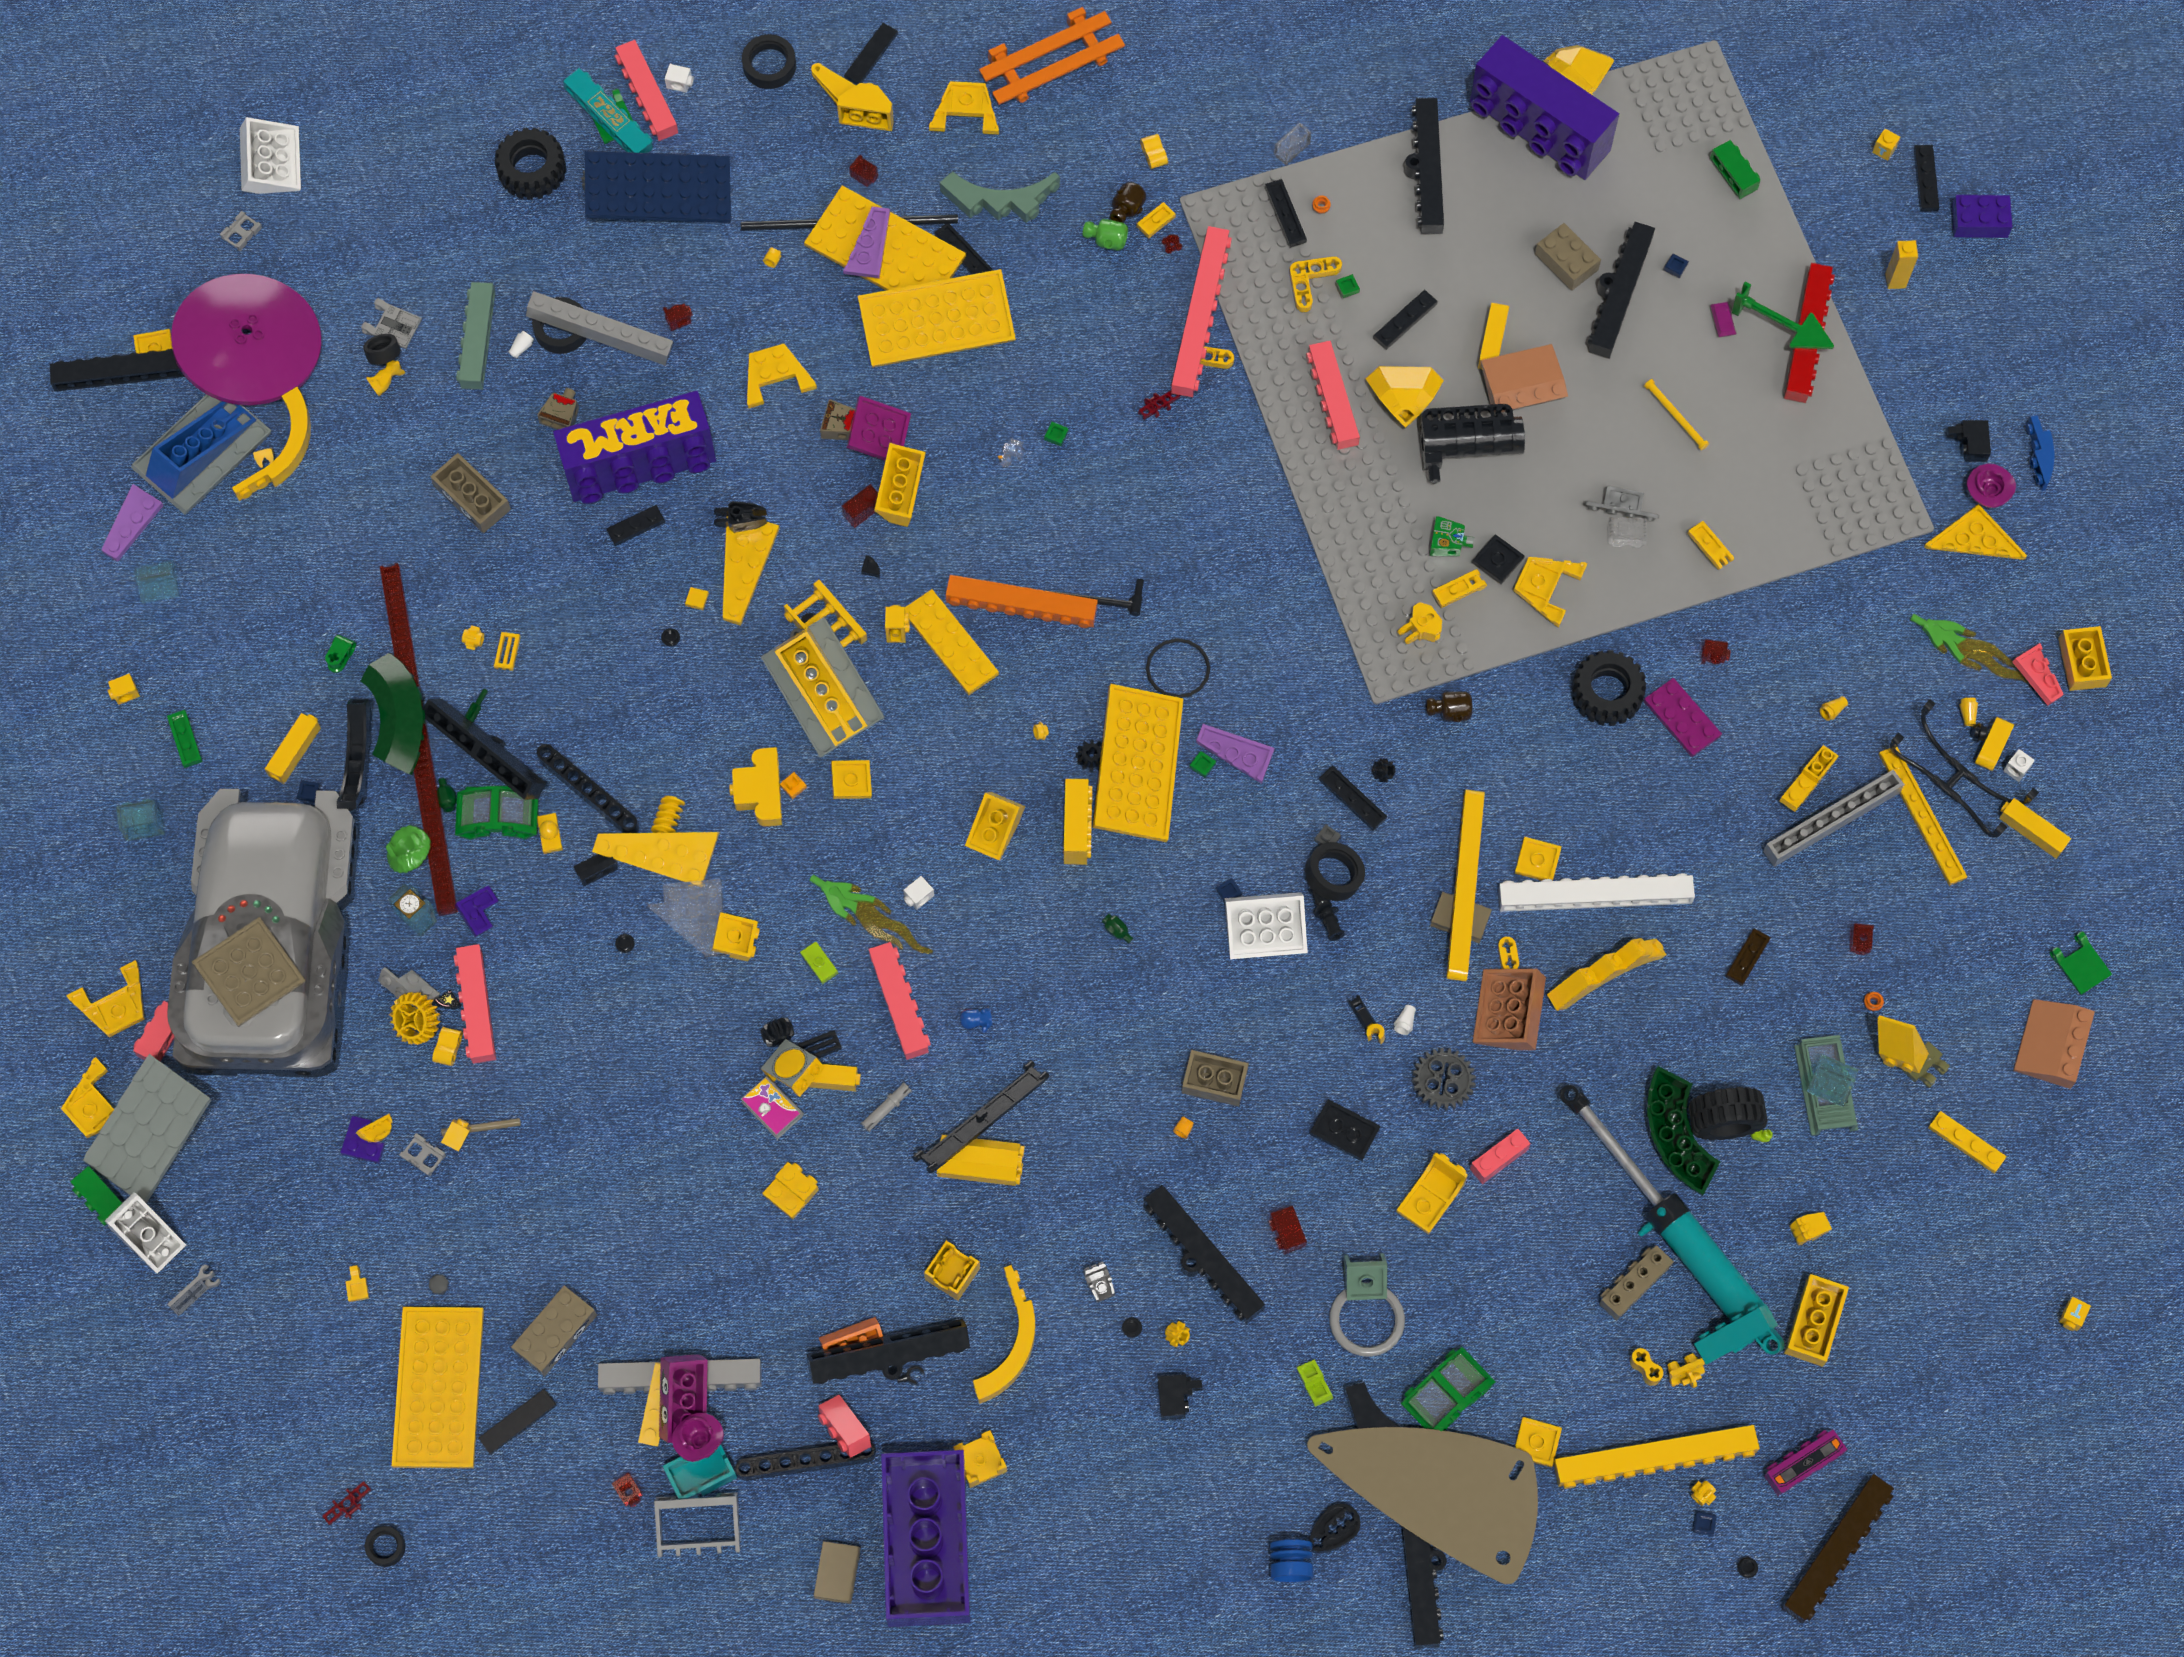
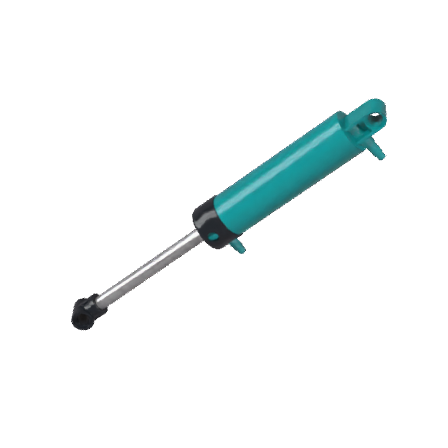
[1560,1085,1785,1355]

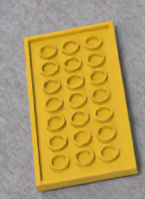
[804,185,966,290]
[858,269,1016,368]
[1093,684,1183,842]
[392,1307,484,1469]

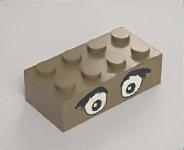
[430,453,511,534]
[511,1285,597,1377]

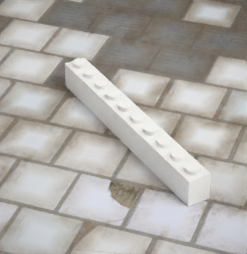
[1498,873,1695,912]

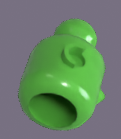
[1082,219,1128,251]

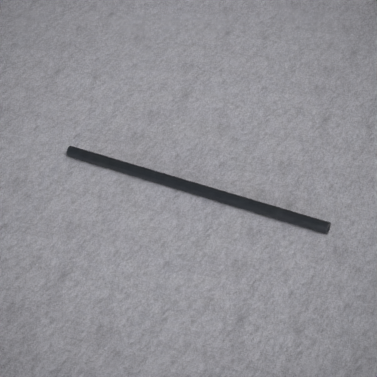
[741,214,958,231]

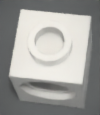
[665,64,694,93]
[2004,749,2035,782]
[903,876,934,910]

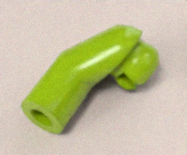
[1750,1129,1773,1143]

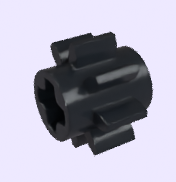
[1372,758,1396,782]

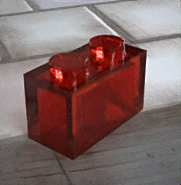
[841,484,878,528]
[1268,1206,1307,1255]

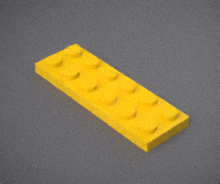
[905,589,999,695]

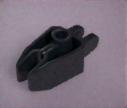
[714,501,767,533]

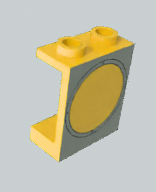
[761,1039,825,1097]

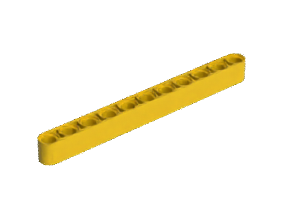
[1446,789,1485,982]

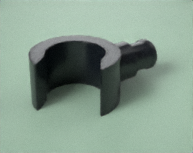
[897,1366,925,1386]

